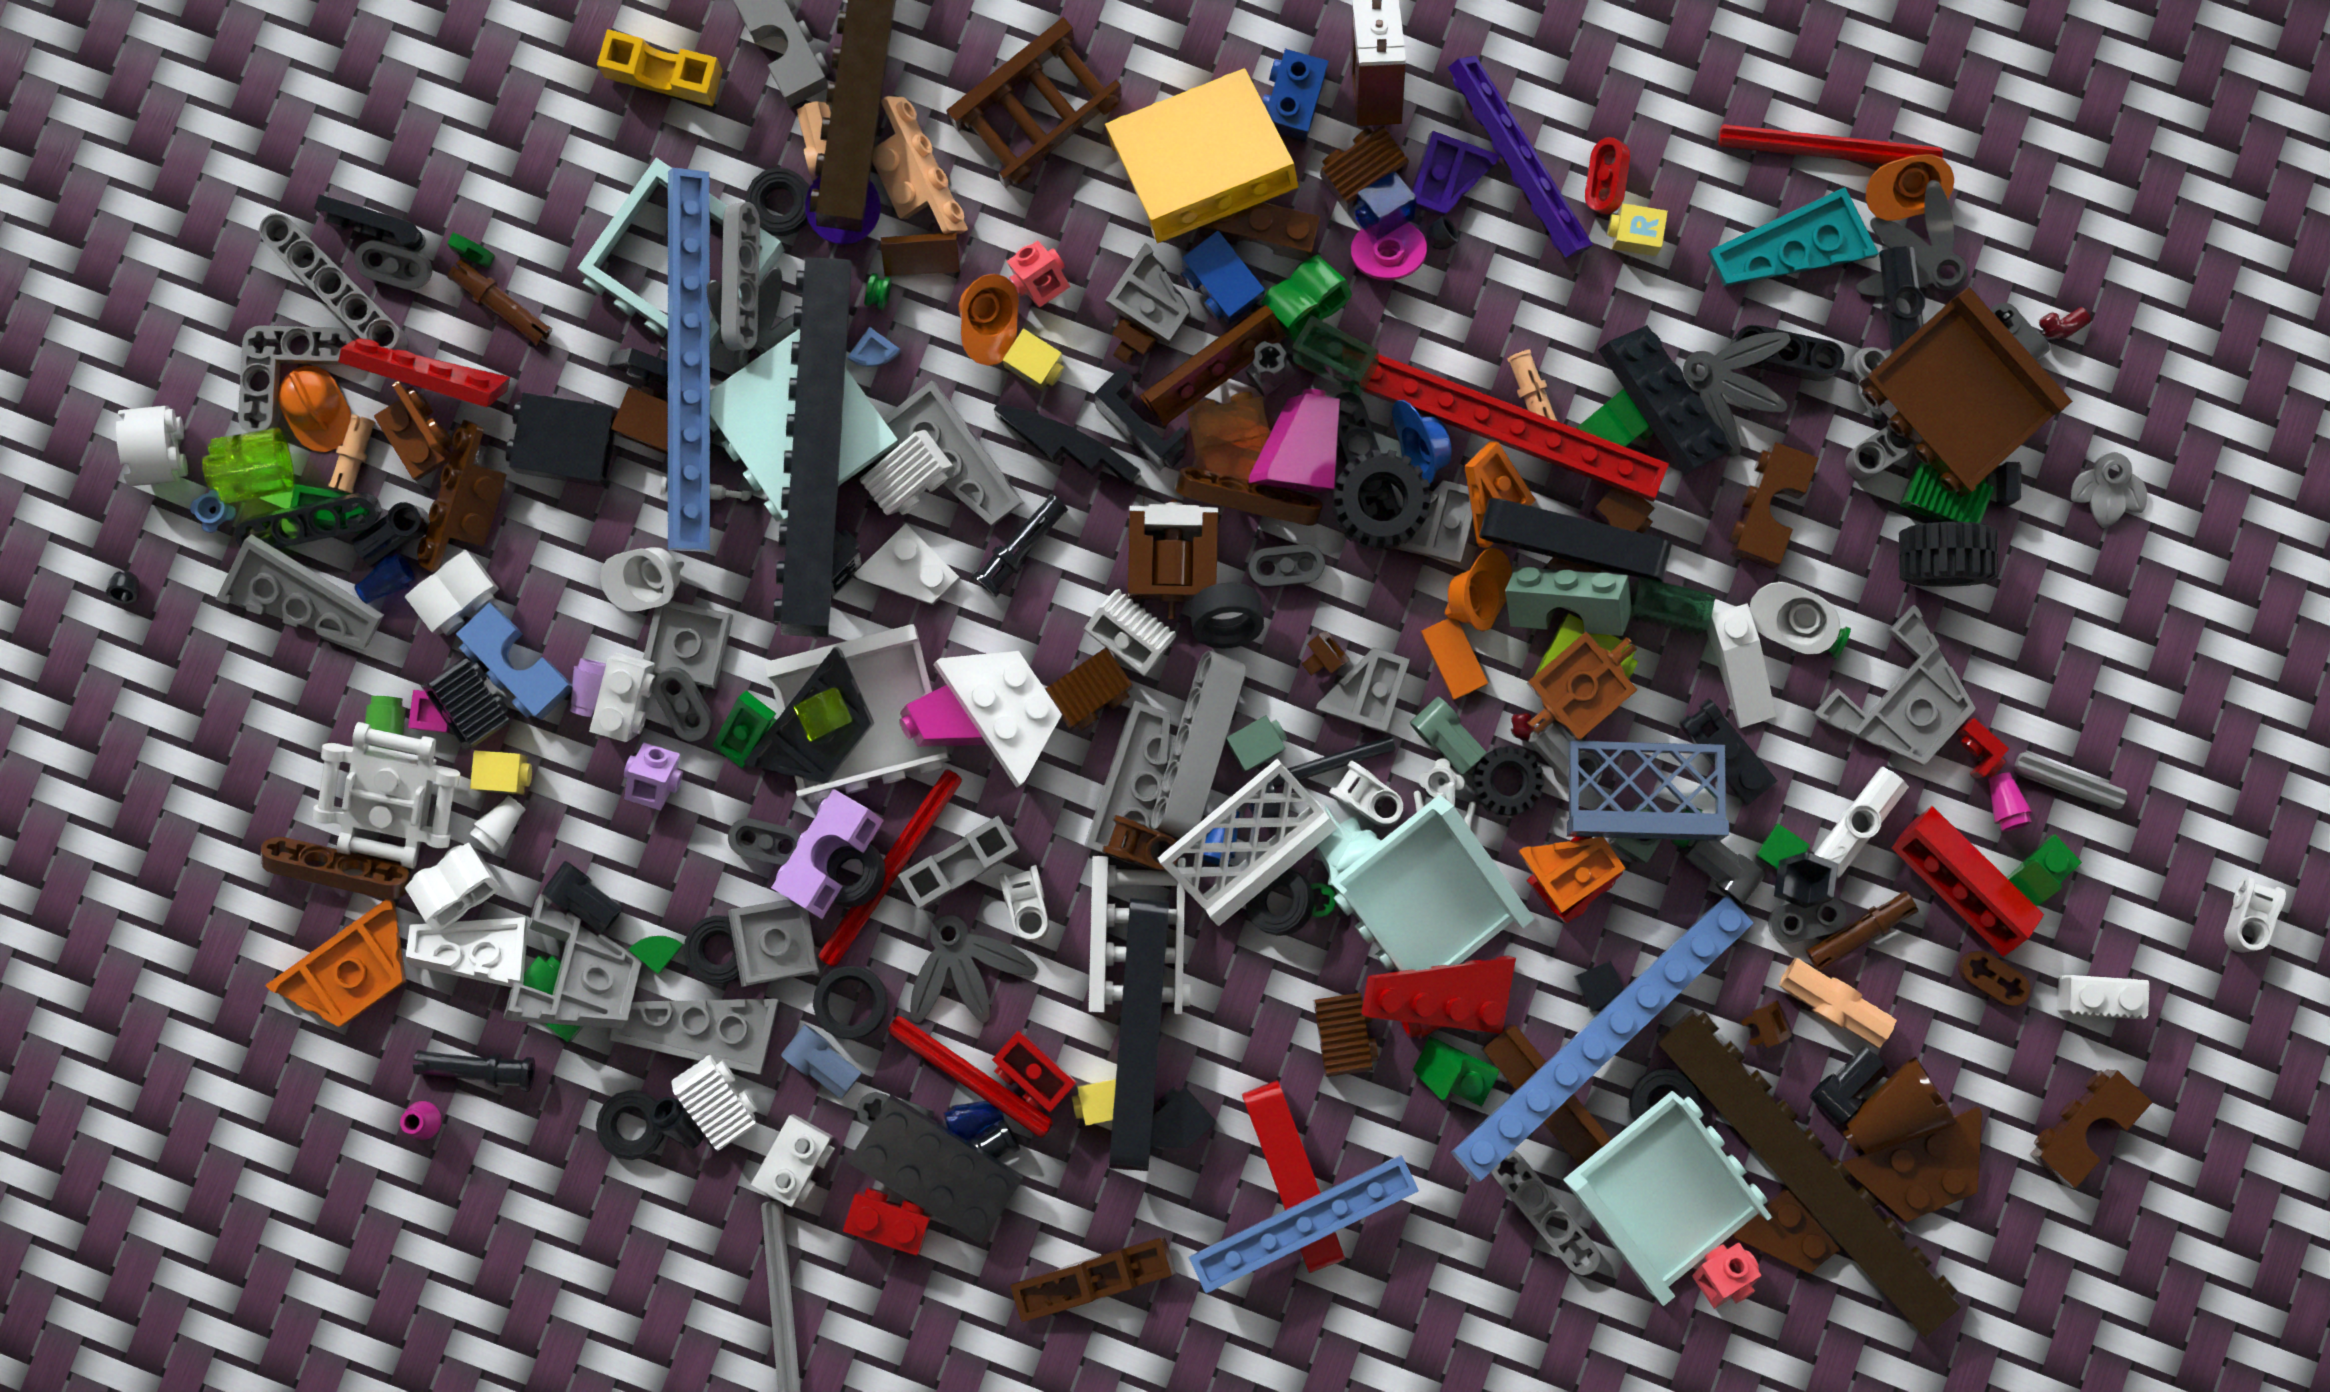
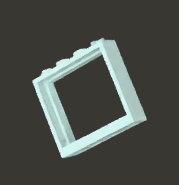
[577,158,785,356]

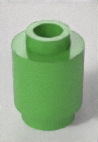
[365,696,406,750]

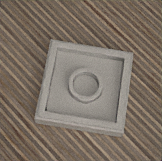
[643,601,734,689]
[728,899,819,987]

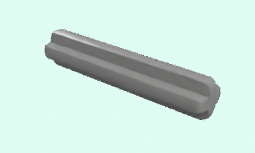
[2014,752,2127,810]

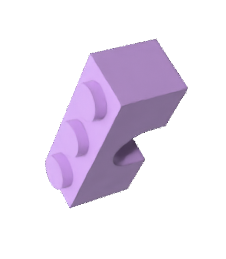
[771,789,884,919]

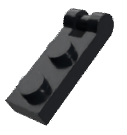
[314,194,426,251]
[1679,698,1778,806]

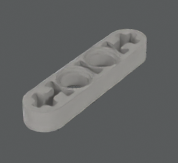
[721,202,760,351]
[1490,1150,1600,1275]

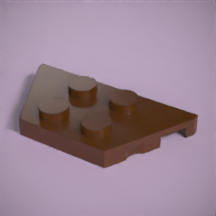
[1842,1106,1982,1222]

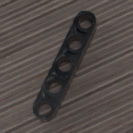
[1479,498,1672,582]

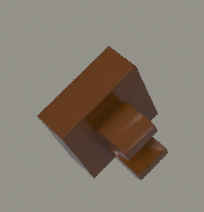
[1112,319,1158,364]
[1302,631,1350,676]
[1741,1000,1792,1048]

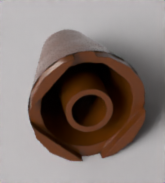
[1843,1056,1958,1155]

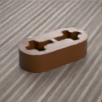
[1958,951,2030,1006]

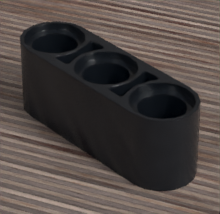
[1729,325,1845,381]

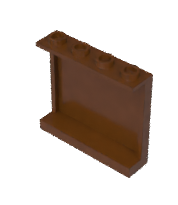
[1858,287,2073,498]

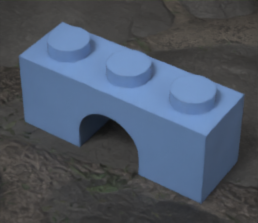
[456,602,572,720]

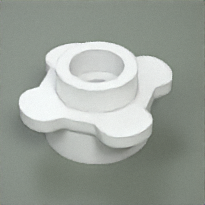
[1419,758,1465,799]

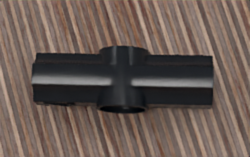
[1879,246,1925,353]

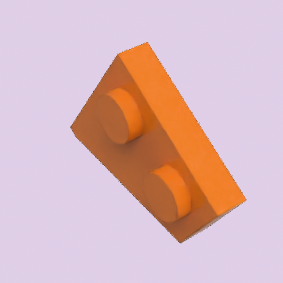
[1465,441,1536,548]
[1518,837,1626,913]

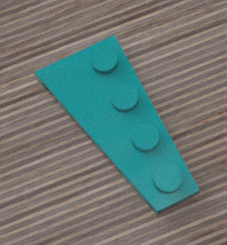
[1707,187,1879,287]

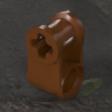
[1102,815,1179,870]

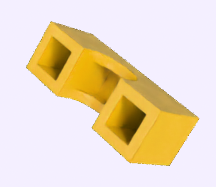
[597,29,723,106]

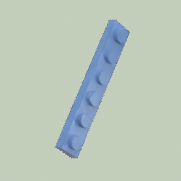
[1189,1155,1419,1293]

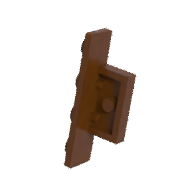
[417,419,507,573]

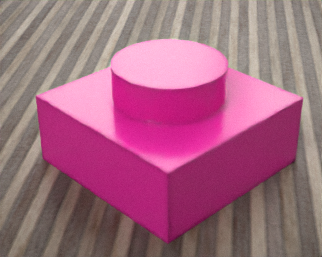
[408,690,450,733]

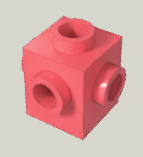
[1006,240,1071,308]
[1692,1243,1762,1309]

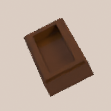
[881,232,960,277]

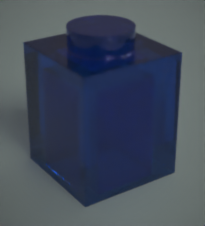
[1355,171,1417,240]

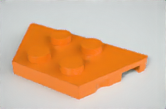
[266,899,406,1027]

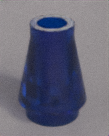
[354,554,415,604]
[943,1101,1004,1141]

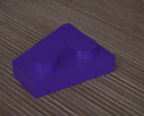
[1407,131,1500,217]

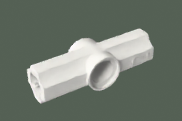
[1814,767,1909,878]

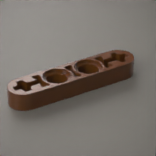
[1174,467,1323,526]
[261,837,409,900]

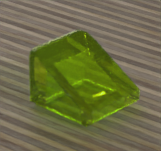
[794,687,852,741]

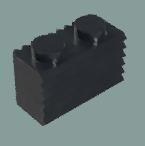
[421,658,510,750]

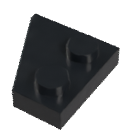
[607,348,668,390]

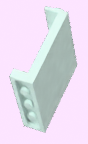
[710,329,900,522]
[1330,794,1535,972]
[1563,1091,1772,1306]

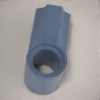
[781,1024,863,1099]

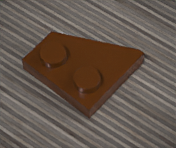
[1732,1187,1840,1273]

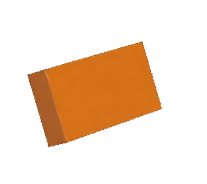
[1420,618,1488,701]

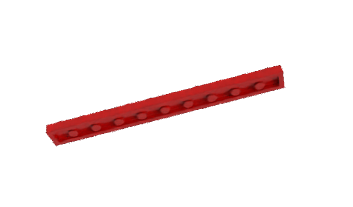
[1297,330,1669,502]

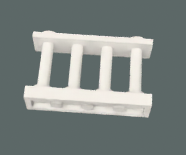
[1089,856,1192,1014]

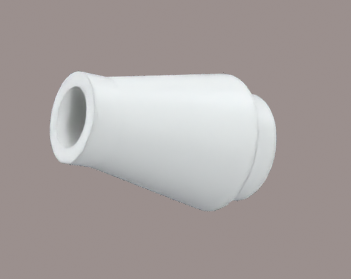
[470,795,526,853]

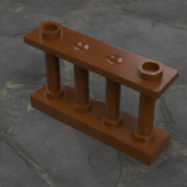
[946,16,1121,189]

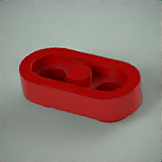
[1585,137,1630,215]

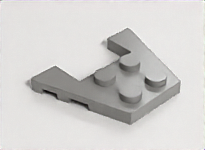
[1812,605,1976,766]
[503,894,642,1029]

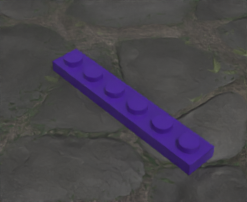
[1448,55,1593,258]

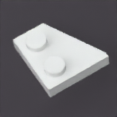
[854,523,960,605]

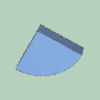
[847,327,901,367]

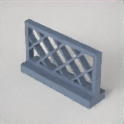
[1567,741,1729,841]

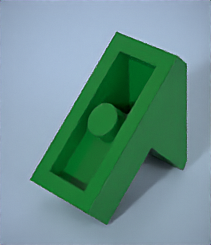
[712,691,776,768]
[2006,834,2082,907]
[1413,1036,1500,1107]

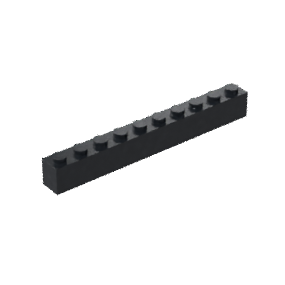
[773,257,851,638]

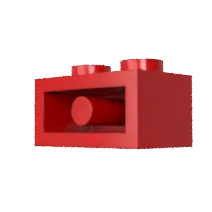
[992,1030,1077,1112]
[843,1187,933,1256]

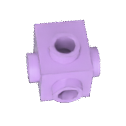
[624,742,683,810]

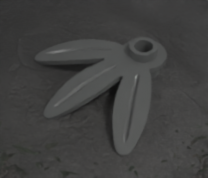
[1856,180,1968,297]
[706,267,798,370]
[1683,332,1790,456]
[910,915,1037,1023]

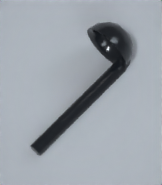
[1248,736,1396,818]

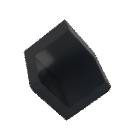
[1774,852,1839,908]

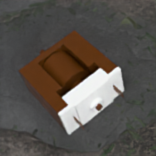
[1350,0,1406,126]
[1128,492,1218,620]

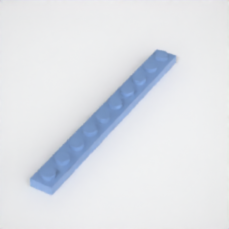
[668,168,710,552]
[1450,894,1754,1182]

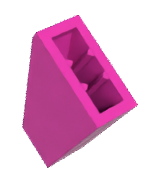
[1249,389,1340,493]
[899,685,987,747]

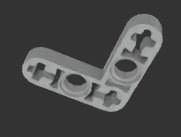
[238,325,354,437]

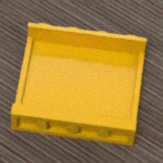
[1105,68,1299,244]

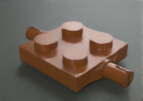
[1527,631,1637,741]

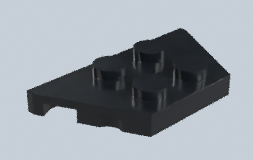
[744,647,874,784]

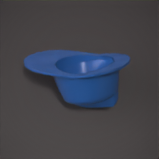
[1392,400,1452,484]

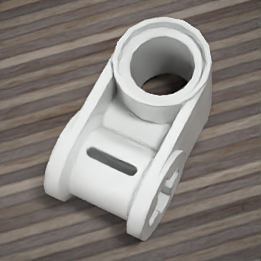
[1329,761,1403,827]
[999,865,1049,942]
[2224,875,2286,953]

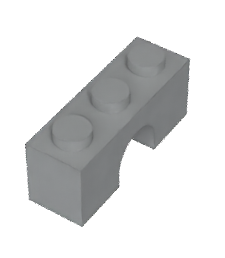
[734,0,831,108]
[898,815,1020,910]

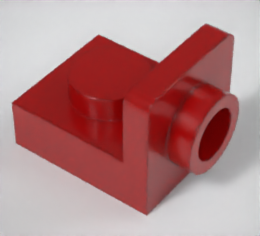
[1956,718,2009,779]

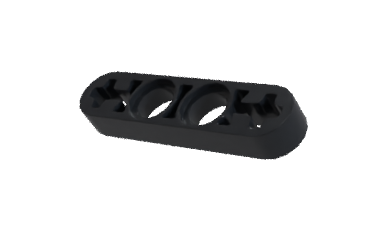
[1335,392,1400,521]
[235,492,382,549]

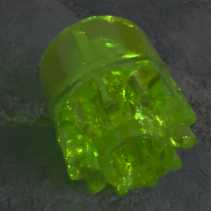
[202,427,294,504]

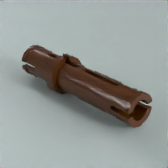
[447,259,552,347]
[1806,891,1919,971]

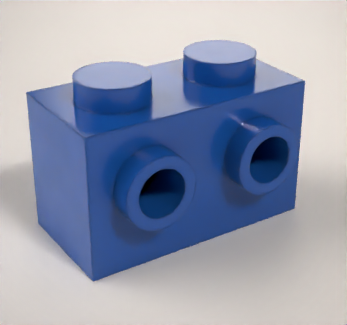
[1262,48,1329,142]
[1181,231,1265,325]

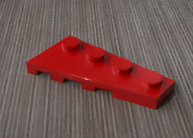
[338,338,511,408]
[1361,955,1516,1034]

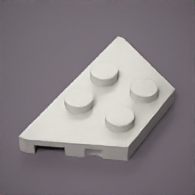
[933,651,1062,788]

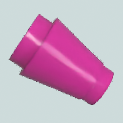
[1988,772,2032,832]
[400,1101,441,1140]

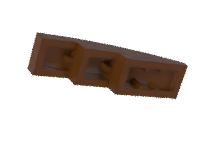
[1010,1235,1176,1323]

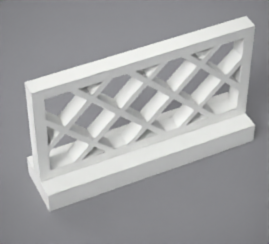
[1158,758,1338,926]

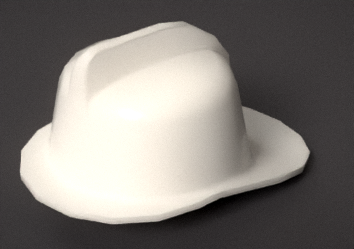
[600,547,684,611]
[1749,582,1840,654]

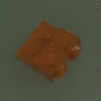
[1187,392,1269,480]

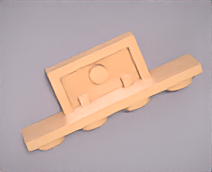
[872,96,968,234]

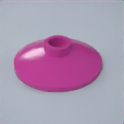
[1351,219,1427,281]

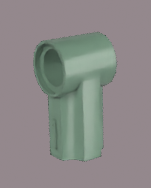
[1410,696,1487,775]

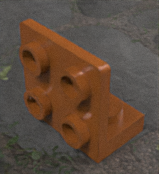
[374,380,452,481]

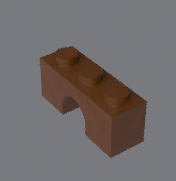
[1200,202,1320,261]
[1728,442,1819,569]
[1543,487,1655,573]
[2030,1069,2153,1188]

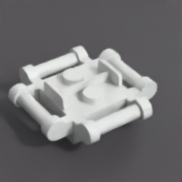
[312,722,460,869]

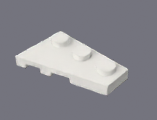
[406,917,528,988]

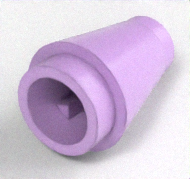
[570,658,606,717]

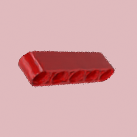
[1241,1080,1346,1274]

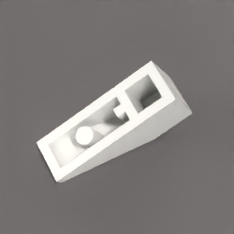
[1703,603,1776,728]

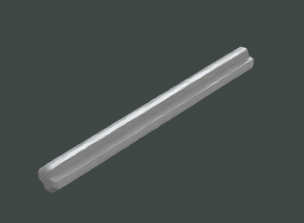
[761,1201,801,1392]

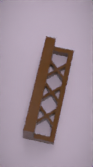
[1139,305,1286,426]
[1481,1024,1612,1166]

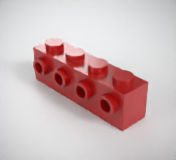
[1891,806,2044,957]

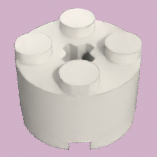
[116,406,188,486]

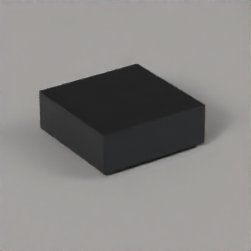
[1996,462,2021,506]
[1574,961,1624,1012]

